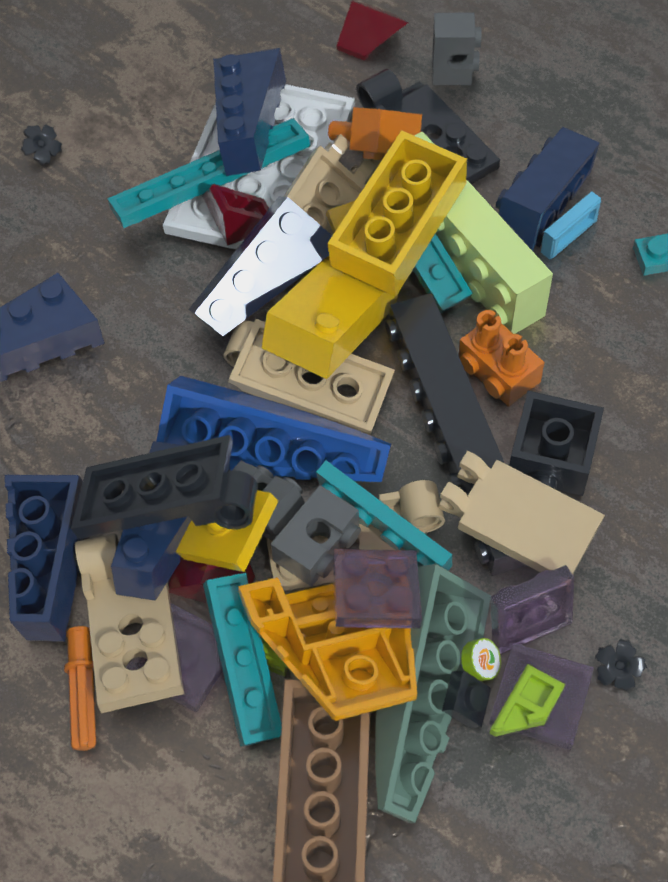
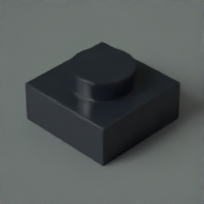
[442,671,491,728]

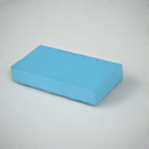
[541,191,601,259]

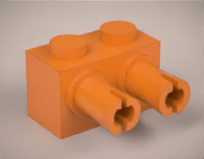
[328,107,422,160]
[458,310,545,407]

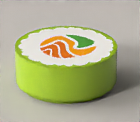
[461,638,501,681]

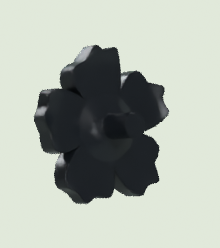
[21,124,62,165]
[595,639,647,691]

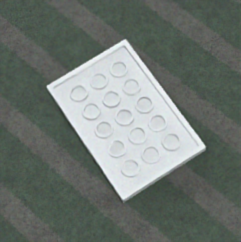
[163,85,355,249]

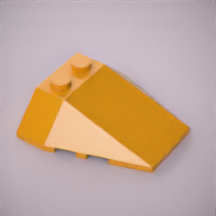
[238,551,417,721]

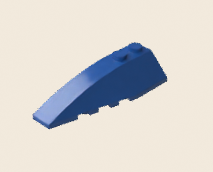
[156,376,391,482]

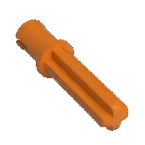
[64,626,96,751]

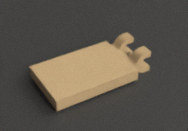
[283,134,376,267]
[439,451,605,586]

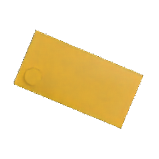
[328,130,467,297]
[261,256,399,379]

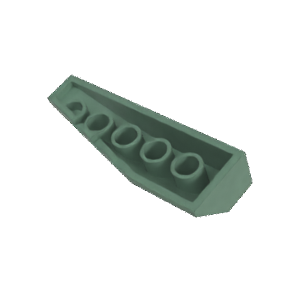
[375,564,491,823]

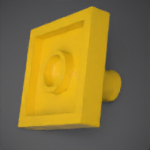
[175,490,278,572]

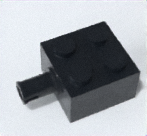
[509,390,604,496]

